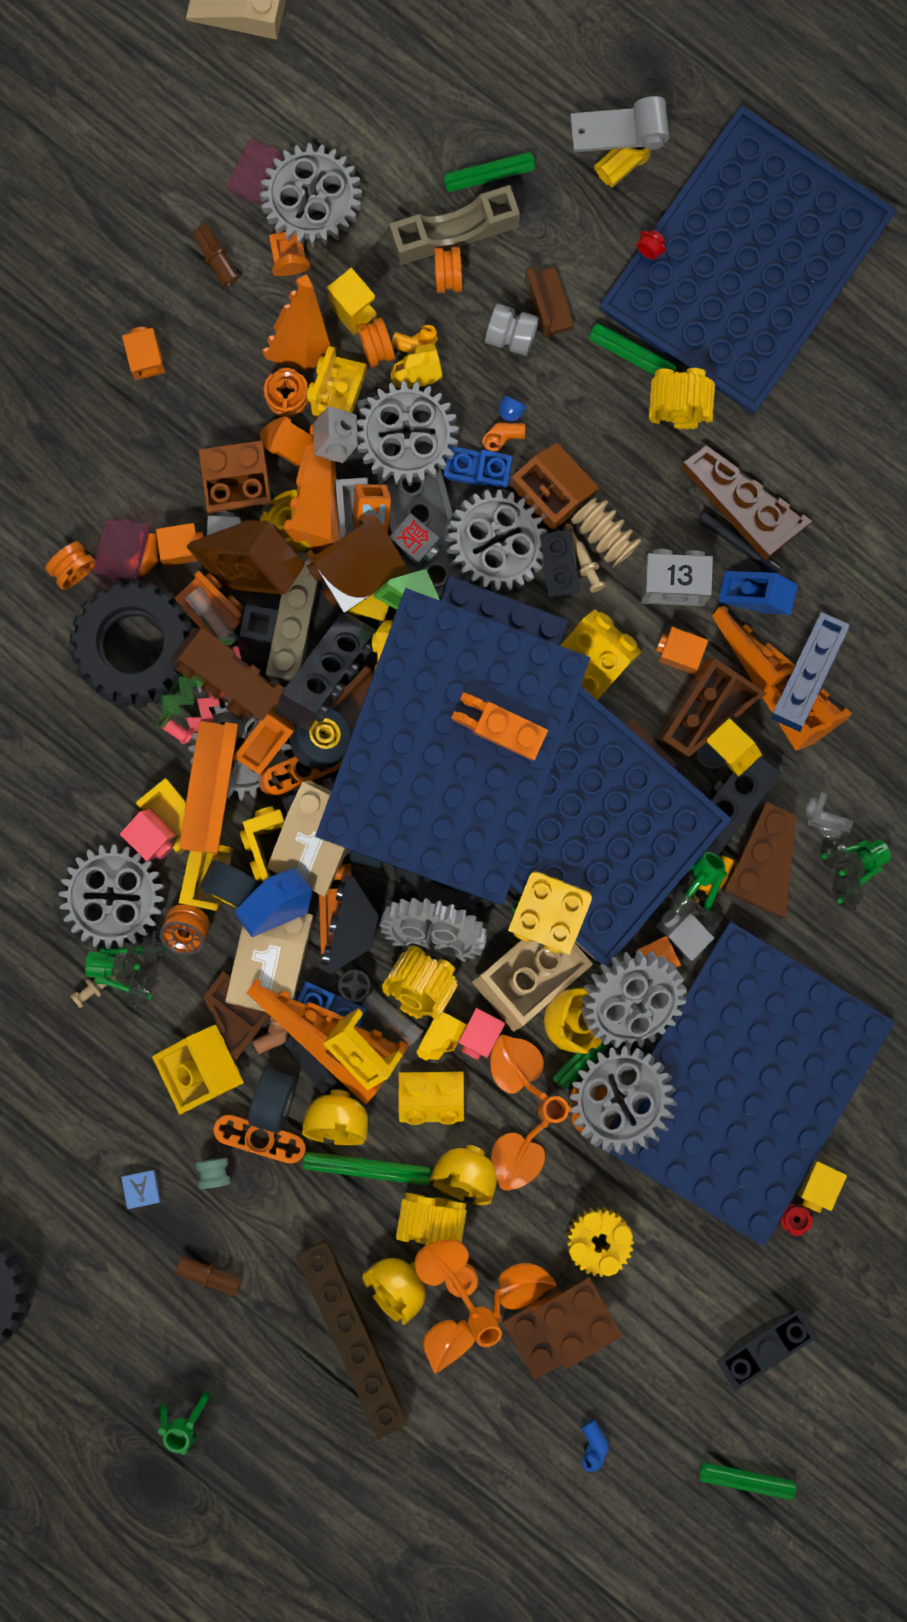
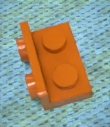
[175,570,244,643]

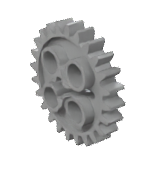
[260,143,362,247]
[356,381,459,486]
[445,489,547,593]
[188,702,292,801]
[59,844,165,949]
[380,898,487,962]
[581,950,687,1049]
[570,1046,677,1155]

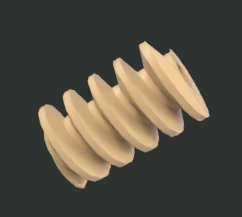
[571,498,641,568]

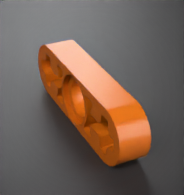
[259,756,343,796]
[214,1114,306,1164]

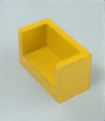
[327,268,377,335]
[136,778,186,854]
[179,845,233,912]
[323,1008,403,1090]

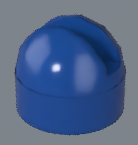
[499,395,526,422]

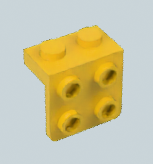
[560,609,642,700]
[240,806,286,882]
[508,871,592,955]

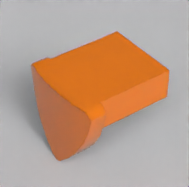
[269,232,310,276]
[260,416,314,466]

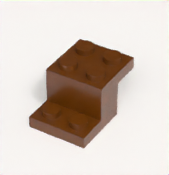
[502,1276,623,1380]

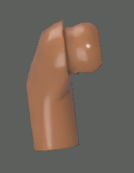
[252,1016,288,1055]

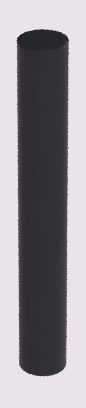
[699,511,783,574]

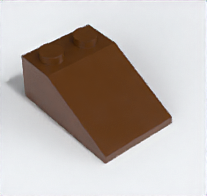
[187,520,305,595]

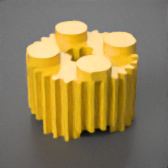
[649,368,715,430]
[382,946,458,1019]
[396,1192,467,1246]
[566,1207,634,1277]

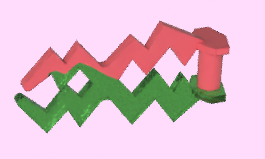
[156,638,241,744]

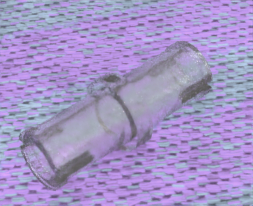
[185,586,239,646]
[361,989,424,1046]

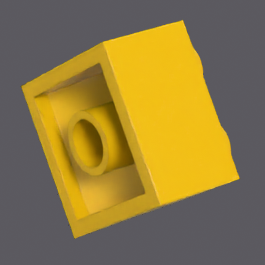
[152,1024,244,1115]

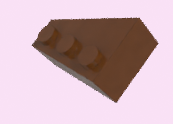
[171,627,285,721]
[654,658,767,757]
[722,802,796,919]

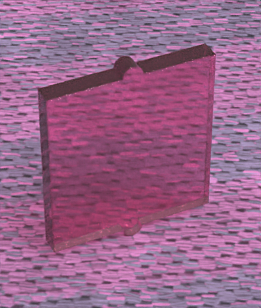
[226,139,285,205]
[92,519,150,580]

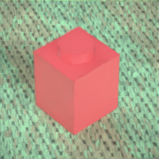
[120,808,178,861]
[458,1008,505,1060]

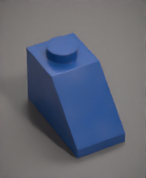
[718,571,798,615]
[235,867,312,937]

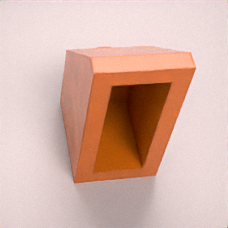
[233,699,296,775]

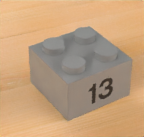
[641,549,713,607]

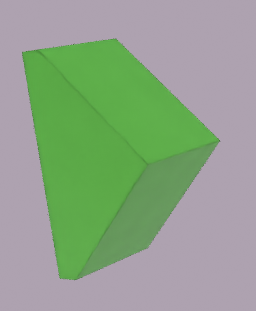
[373,569,440,610]

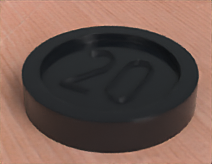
[696,742,726,769]

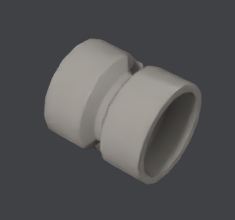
[485,303,539,357]

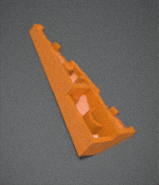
[262,274,330,372]
[284,416,340,554]
[712,606,852,751]
[246,979,409,1105]

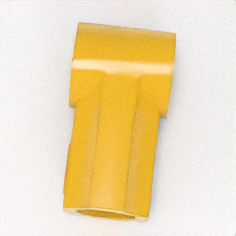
[594,148,651,188]

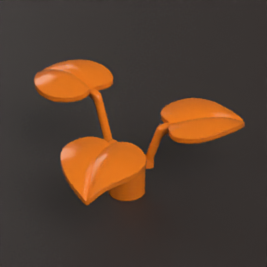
[490,1035,623,1191]
[415,1239,557,1374]

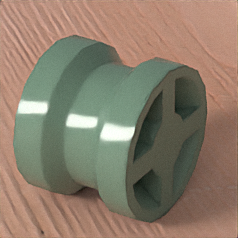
[195,1158,231,1189]

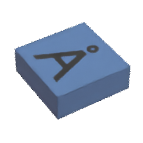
[121,1170,161,1209]

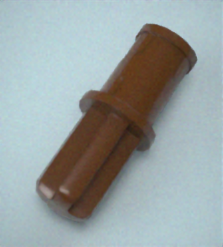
[193,224,240,287]
[175,1256,242,1296]

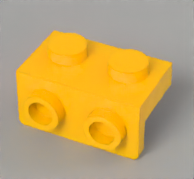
[307,346,367,416]
[399,1072,464,1125]

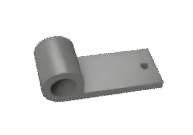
[570,96,669,152]

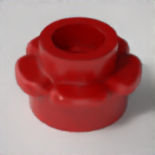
[636,230,666,260]
[781,1204,813,1236]

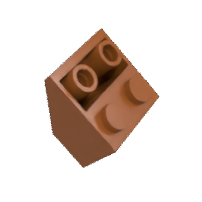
[199,441,271,513]
[510,443,600,532]

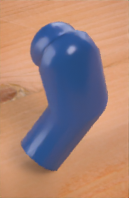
[581,1419,609,1472]

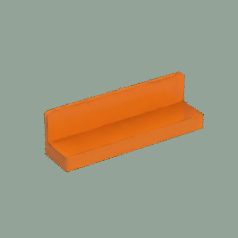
[179,721,238,855]

